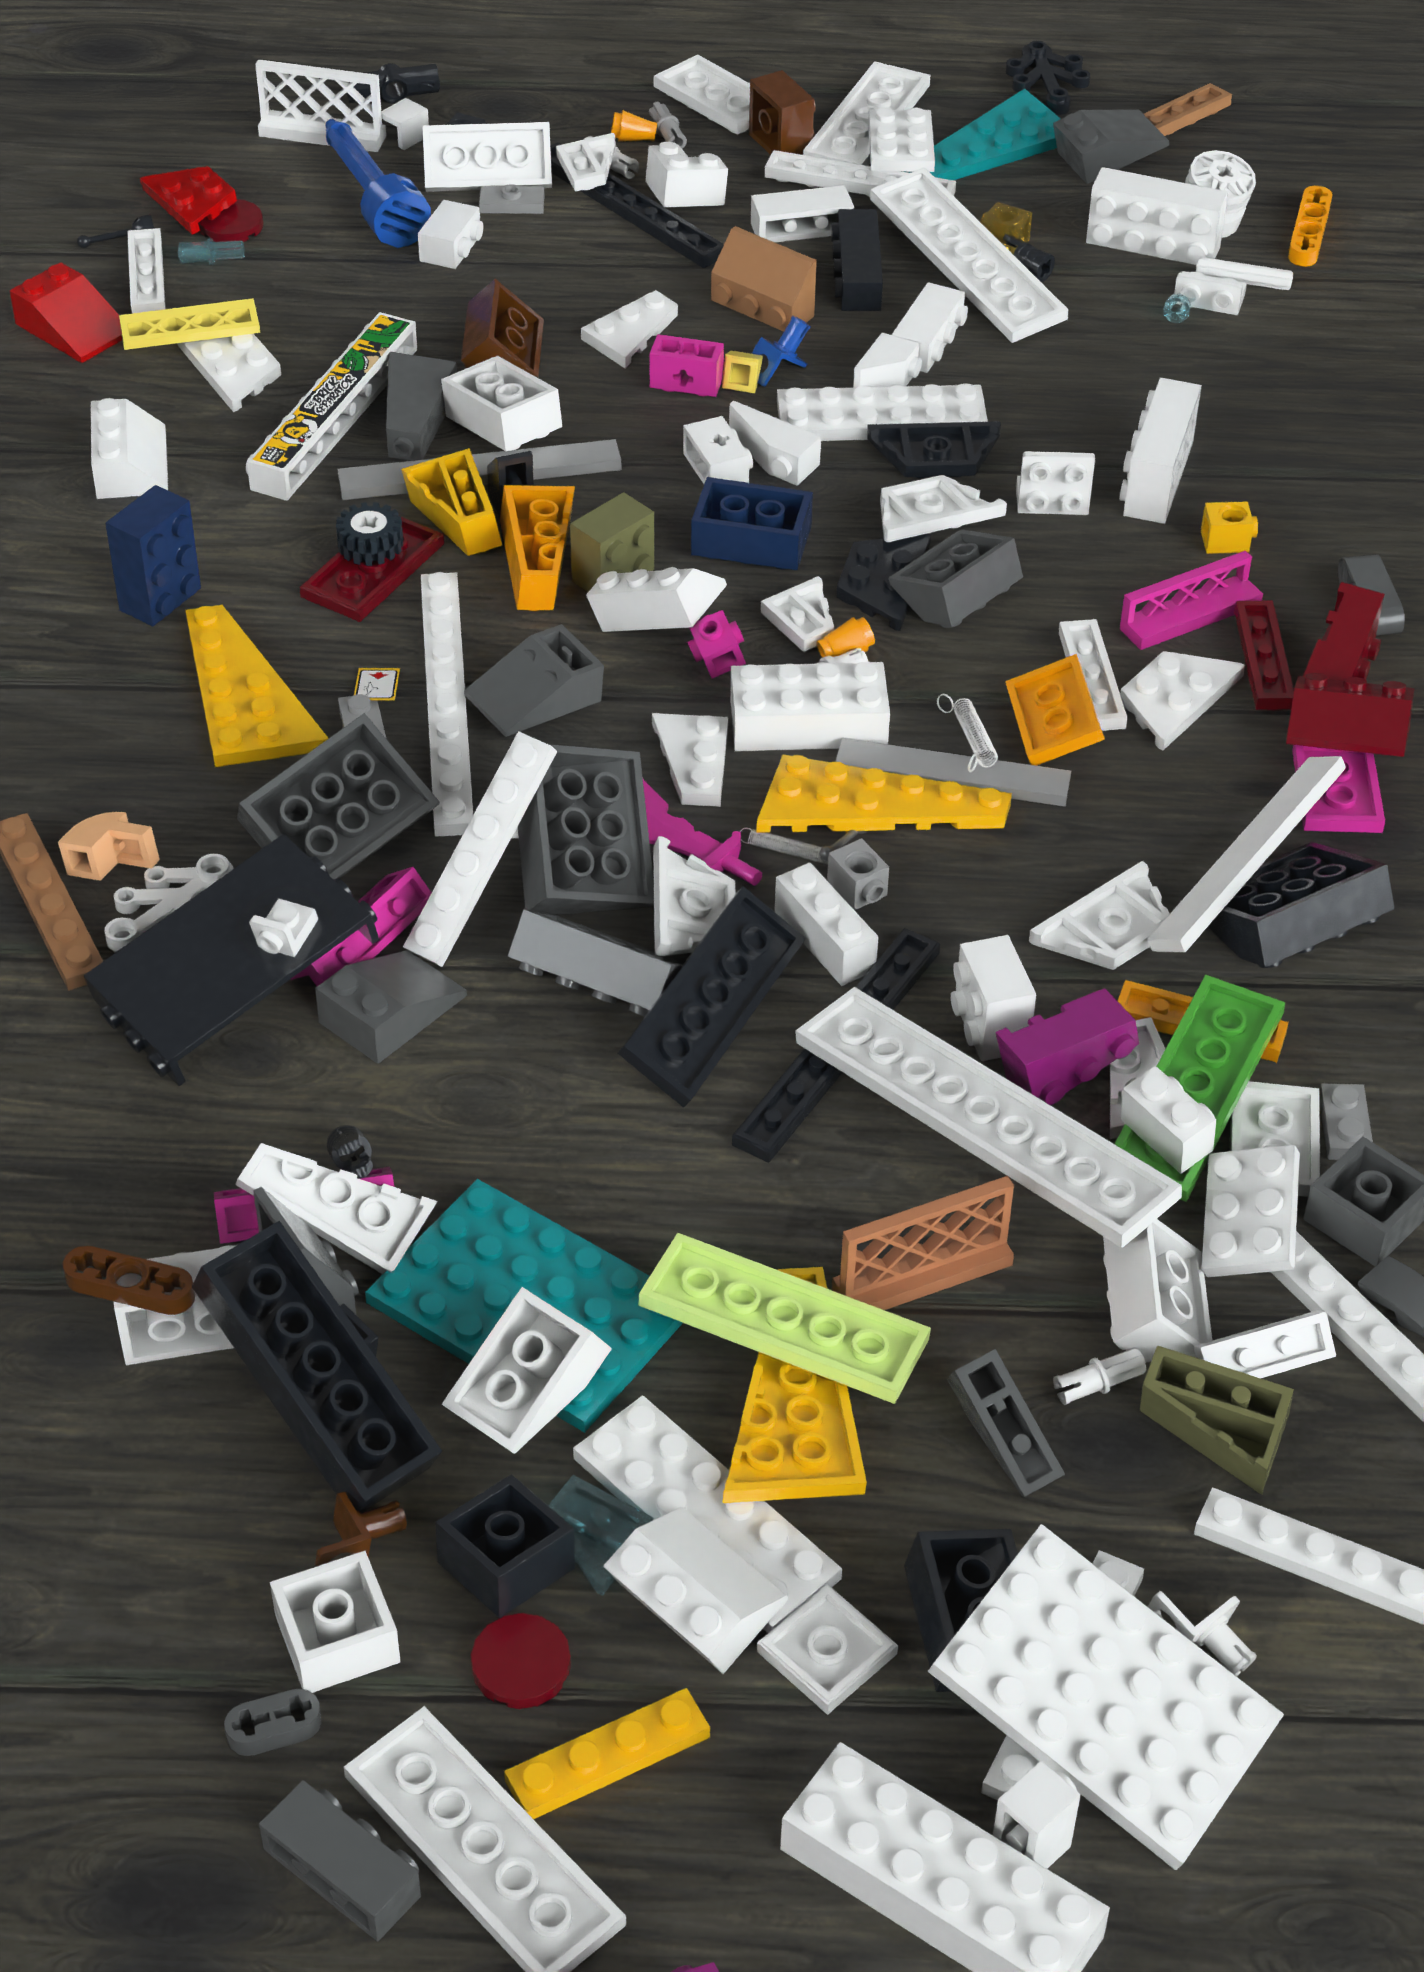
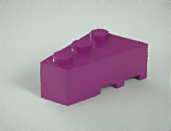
[995,988,1140,1105]

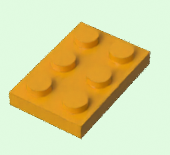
[1005,654,1105,766]

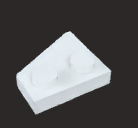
[556,133,616,192]
[761,576,834,652]

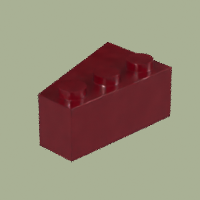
[1303,582,1385,681]

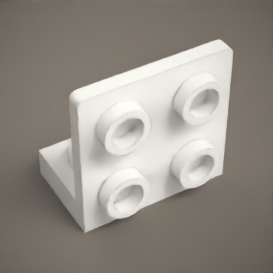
[1016,451,1095,515]

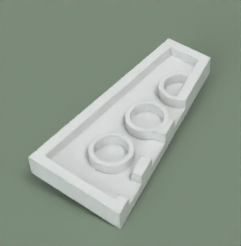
[235,1143,437,1274]

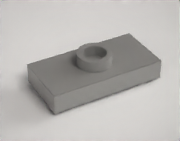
[479,184,545,214]

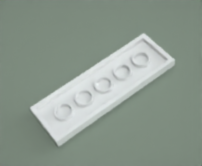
[803,61,930,166]
[777,383,988,441]
[573,1395,842,1633]
[344,1706,626,1972]

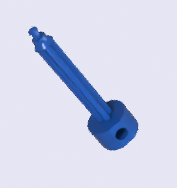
[325,119,431,248]

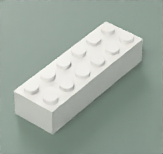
[780,1742,1110,1972]

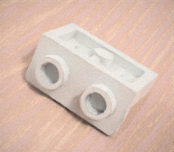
[1173,271,1247,315]

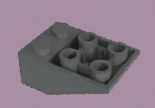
[464,624,604,737]

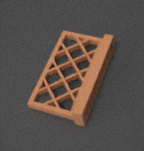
[832,1176,1014,1310]

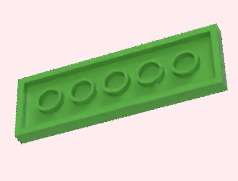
[1115,975,1285,1202]

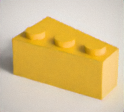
[401,448,503,556]

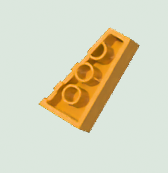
[500,485,575,611]

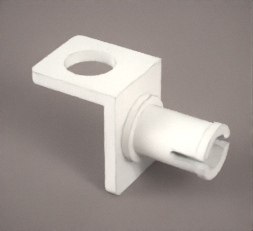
[1148,1591,1257,1677]

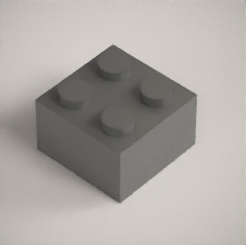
[1303,1136,1424,1267]

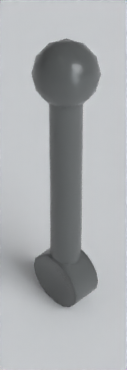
[819,830,868,862]

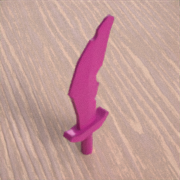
[643,779,762,886]

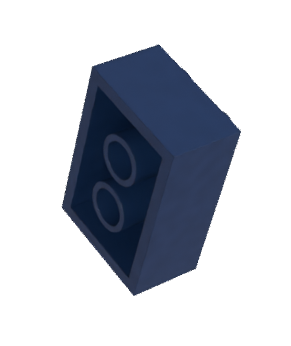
[691,477,813,570]
[105,485,201,627]

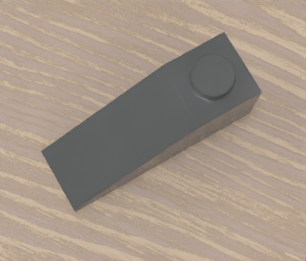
[947,1349,1065,1498]

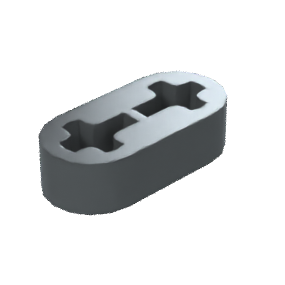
[224,1689,322,1756]

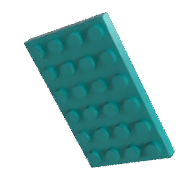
[365,1179,683,1433]

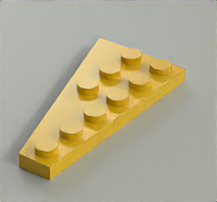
[185,605,329,767]
[756,754,1012,833]
[722,1267,867,1503]

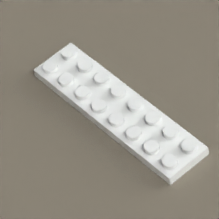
[870,167,1068,343]

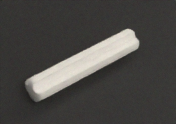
[1196,257,1293,290]

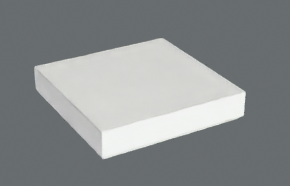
[757,1584,898,1715]

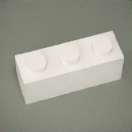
[751,185,854,242]
[892,282,968,373]
[775,862,878,986]

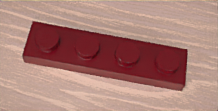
[1234,600,1294,710]

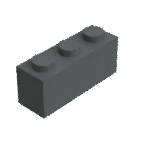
[259,1780,421,1942]

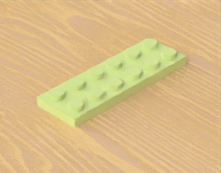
[638,1233,931,1404]

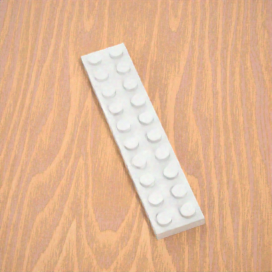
[795,987,1182,1248]

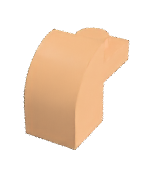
[58,812,160,881]

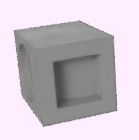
[827,838,889,910]

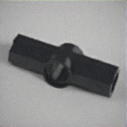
[347,63,440,103]

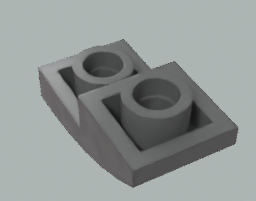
[1357,1256,1424,1337]

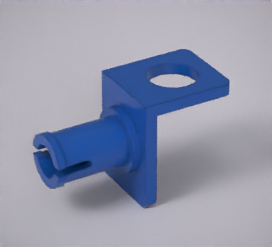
[751,315,811,387]

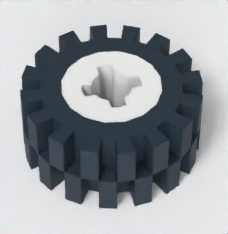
[336,502,403,566]

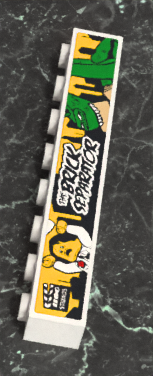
[246,312,417,501]

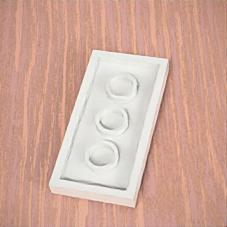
[654,55,750,135]
[423,122,552,192]

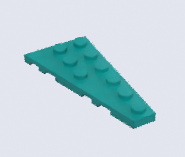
[902,89,1061,180]

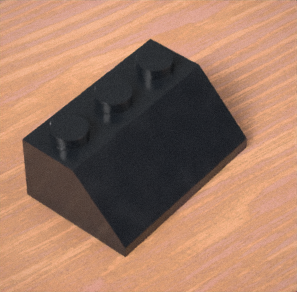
[904,1529,1018,1692]

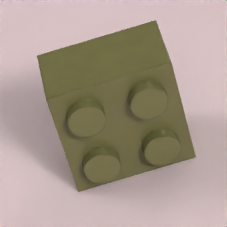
[570,492,654,592]

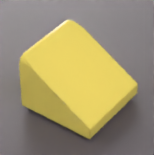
[722,351,763,393]

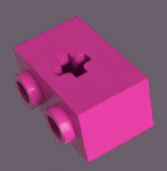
[650,334,724,397]

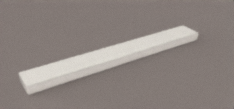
[1147,756,1346,952]

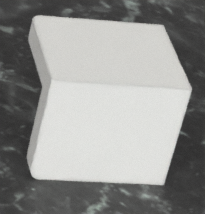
[381,98,429,150]

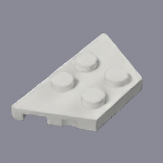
[177,334,281,412]
[880,475,1007,542]
[1120,651,1245,751]
[653,836,736,956]
[1029,861,1170,970]

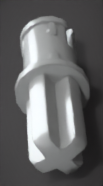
[649,101,687,149]

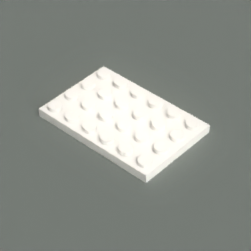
[928,1524,1284,1870]

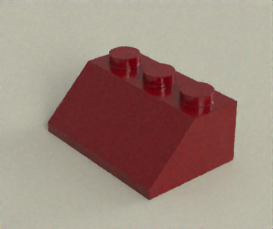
[1286,673,1414,757]

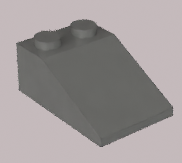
[1053,109,1169,184]
[315,950,467,1064]
[253,1186,359,1314]

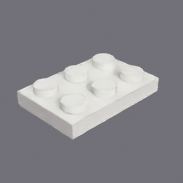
[868,107,935,172]
[1230,1081,1320,1197]
[1201,1144,1300,1277]

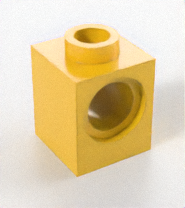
[1201,502,1258,554]

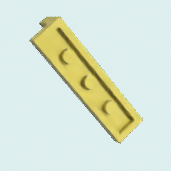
[119,298,260,350]

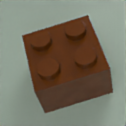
[749,70,816,155]

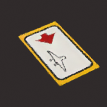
[354,668,400,700]

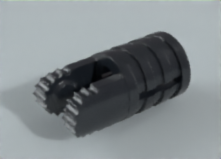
[1002,233,1055,282]
[327,1125,373,1179]

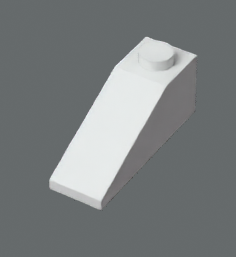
[729,401,821,486]

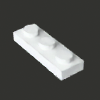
[1194,1310,1336,1378]

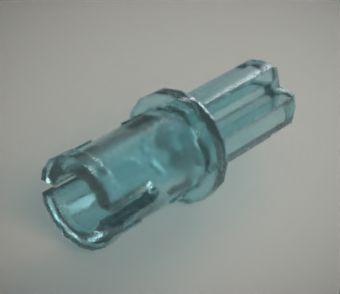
[178,238,245,265]

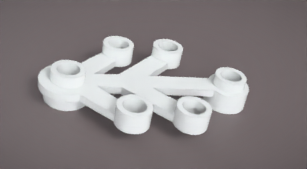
[105,854,234,953]

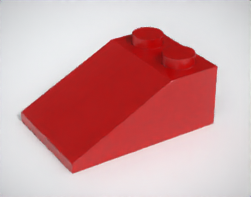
[10,262,122,363]

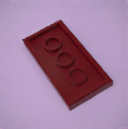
[299,517,444,622]

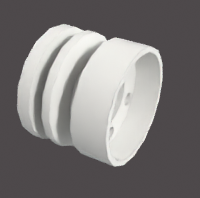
[1185,150,1256,238]

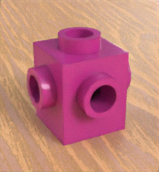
[688,610,746,679]

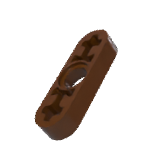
[63,1246,195,1315]

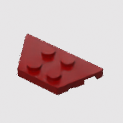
[140,166,237,235]

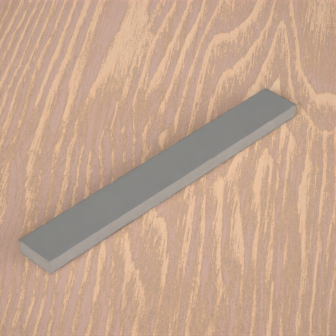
[338,439,622,500]

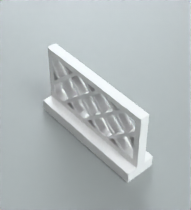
[255,59,387,152]

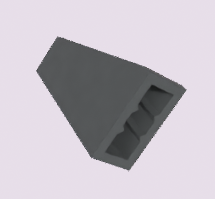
[386,352,457,461]

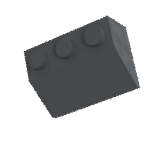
[889,529,1023,628]

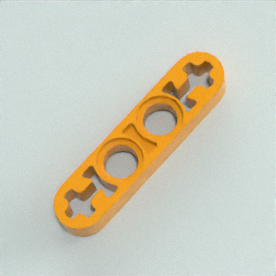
[1288,185,1332,267]

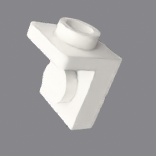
[249,898,318,957]

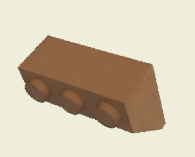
[711,226,817,332]

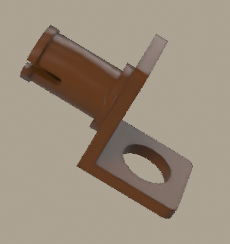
[315,1492,407,1567]

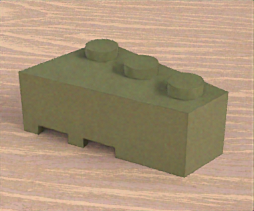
[1140,1345,1294,1495]

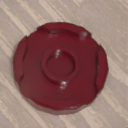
[199,199,263,245]
[471,1613,571,1709]

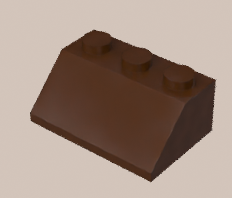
[461,279,544,378]

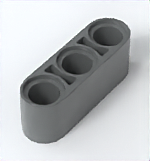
[1338,554,1405,636]

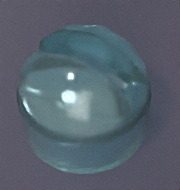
[1163,293,1191,323]

